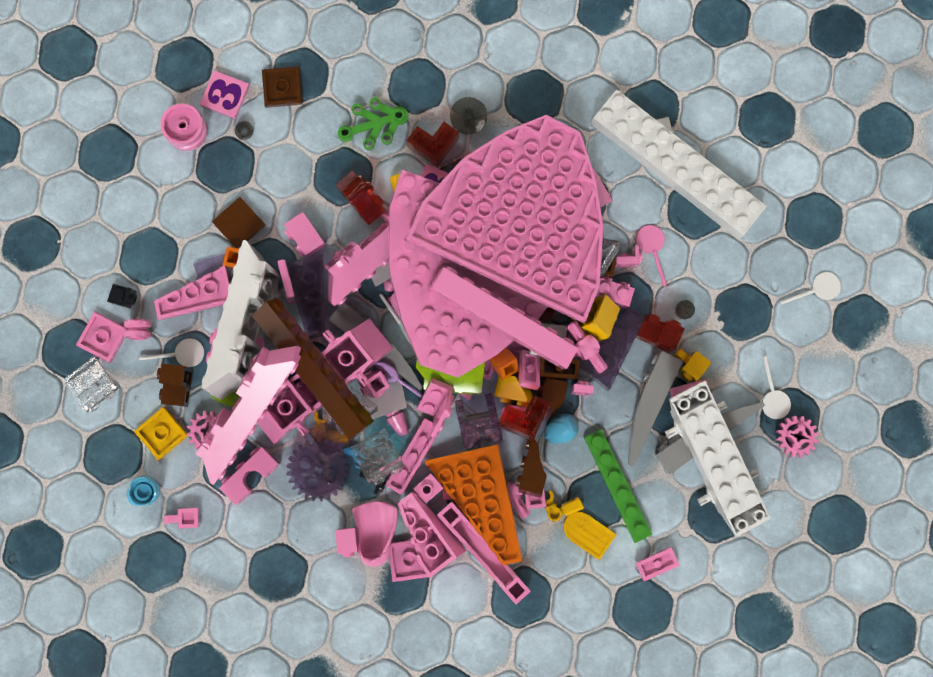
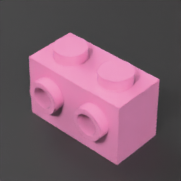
[596,276,635,309]

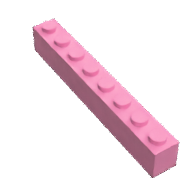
[429,266,578,369]

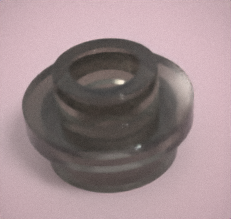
[234,121,254,140]

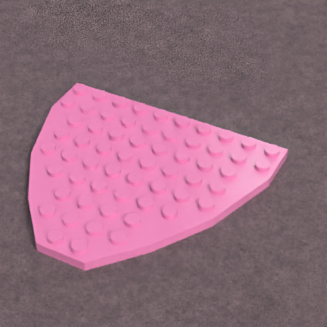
[406,115,603,323]
[389,170,548,377]

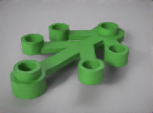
[338,97,408,151]

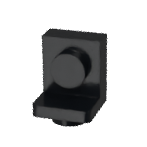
[107,284,137,309]

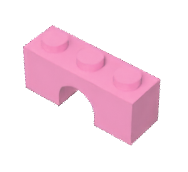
[219,447,280,505]

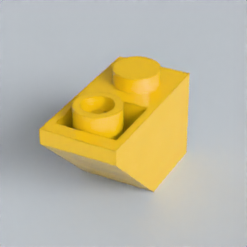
[494,376,537,408]

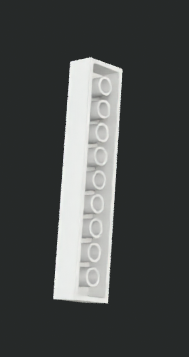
[591,90,767,240]

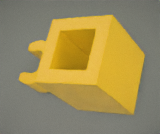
[674,349,712,382]

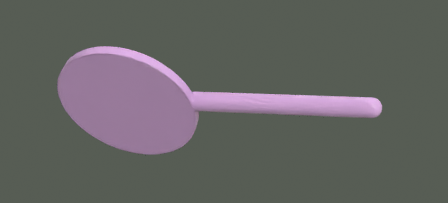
[372,361,423,398]

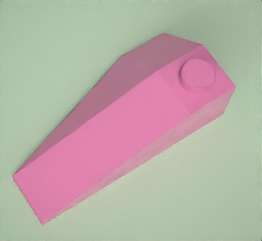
[398,492,467,578]

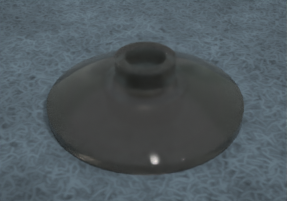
[450,97,487,134]

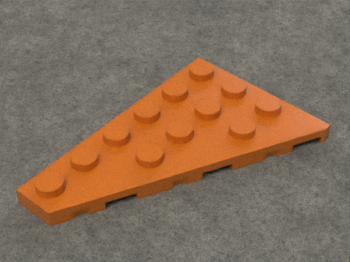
[425,444,523,565]

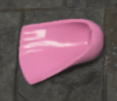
[352,501,397,567]

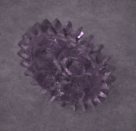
[286,438,350,502]

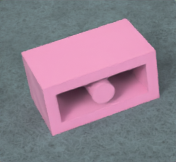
[284,212,326,259]

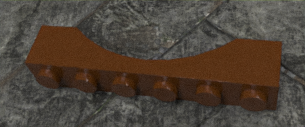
[516,377,568,498]

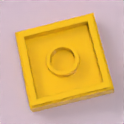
[134,406,188,461]

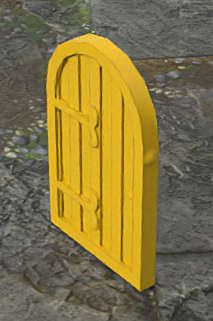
[564,512,617,560]

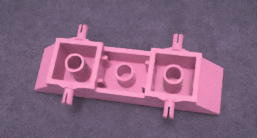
[323,202,391,306]
[257,318,394,445]
[196,346,301,485]

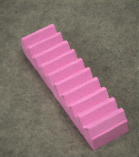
[385,418,439,495]

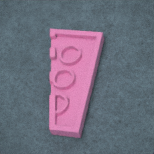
[154,266,230,320]

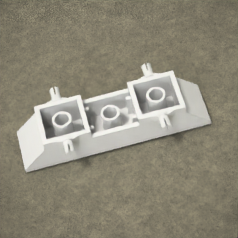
[202,240,282,399]
[665,380,771,537]

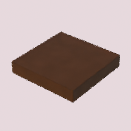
[262,66,303,108]
[212,197,266,249]

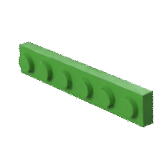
[584,429,652,543]

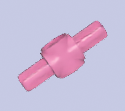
[567,321,608,373]
[506,478,530,519]

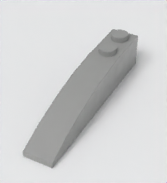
[329,302,423,391]
[628,351,683,466]
[655,402,765,473]

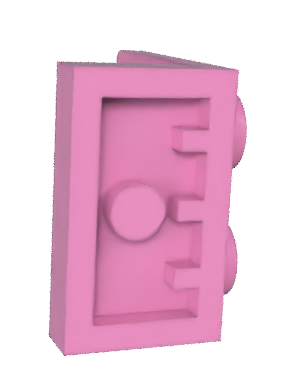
[416,378,455,437]

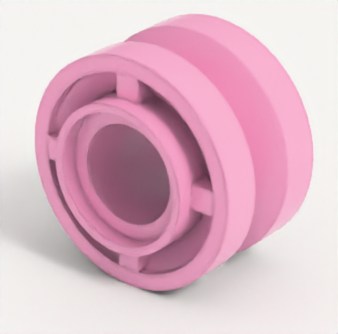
[123,319,152,340]

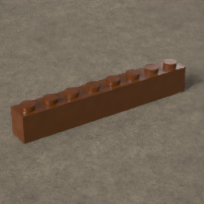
[252,297,374,440]

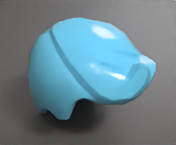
[544,414,579,444]
[126,475,160,506]

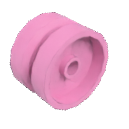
[161,104,207,151]

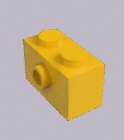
[580,294,620,341]

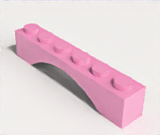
[437,501,531,604]

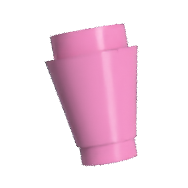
[386,410,409,437]

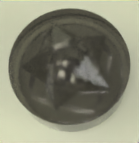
[675,300,695,320]

